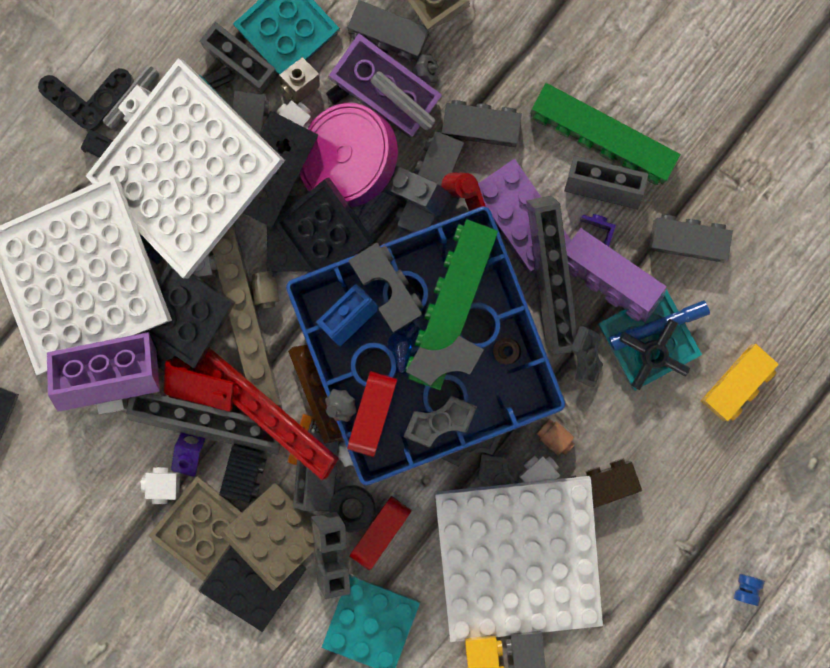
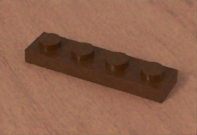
[288,345,344,444]

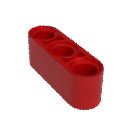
[347,371,397,457]
[349,496,412,571]

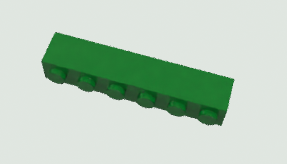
[530,83,681,185]
[405,219,498,390]

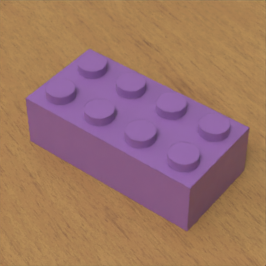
[328,34,442,138]
[478,158,571,274]
[566,228,667,323]
[47,332,160,412]

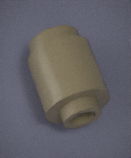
[251,271,280,310]

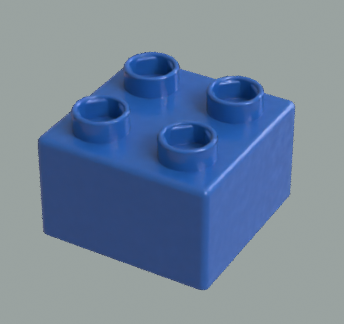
[286,206,565,486]

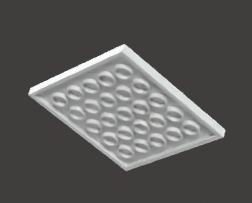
[86,58,285,279]
[0,175,172,375]
[435,476,603,642]

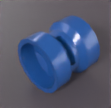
[733,574,765,606]

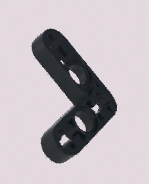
[38,68,134,131]

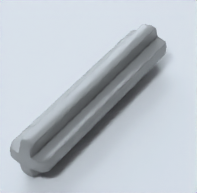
[102,66,159,130]
[371,71,435,130]

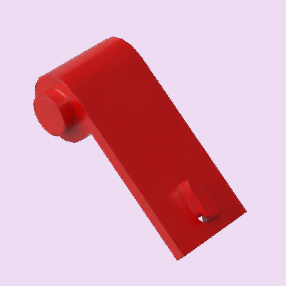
[441,172,486,211]
[163,358,234,412]

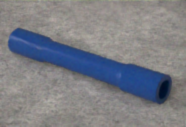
[609,300,710,351]

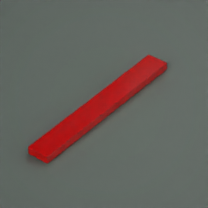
[192,347,339,480]

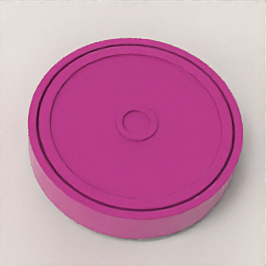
[300,103,398,207]

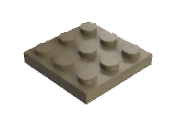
[148,476,242,581]
[220,482,314,590]

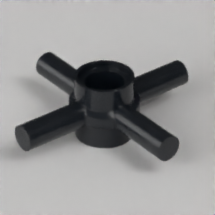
[619,318,690,390]

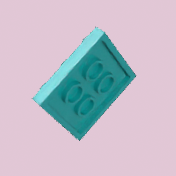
[233,0,340,75]
[598,289,702,391]
[321,574,420,668]

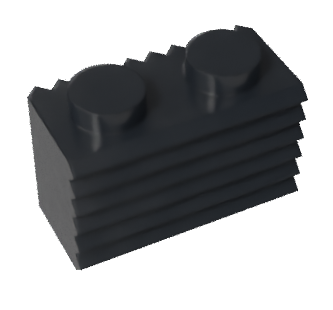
[219,445,267,503]

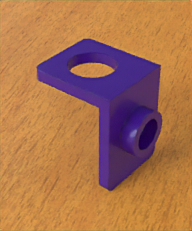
[580,214,616,247]
[171,433,206,477]

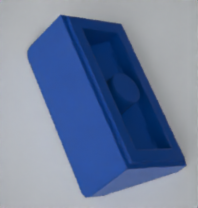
[316,284,379,346]

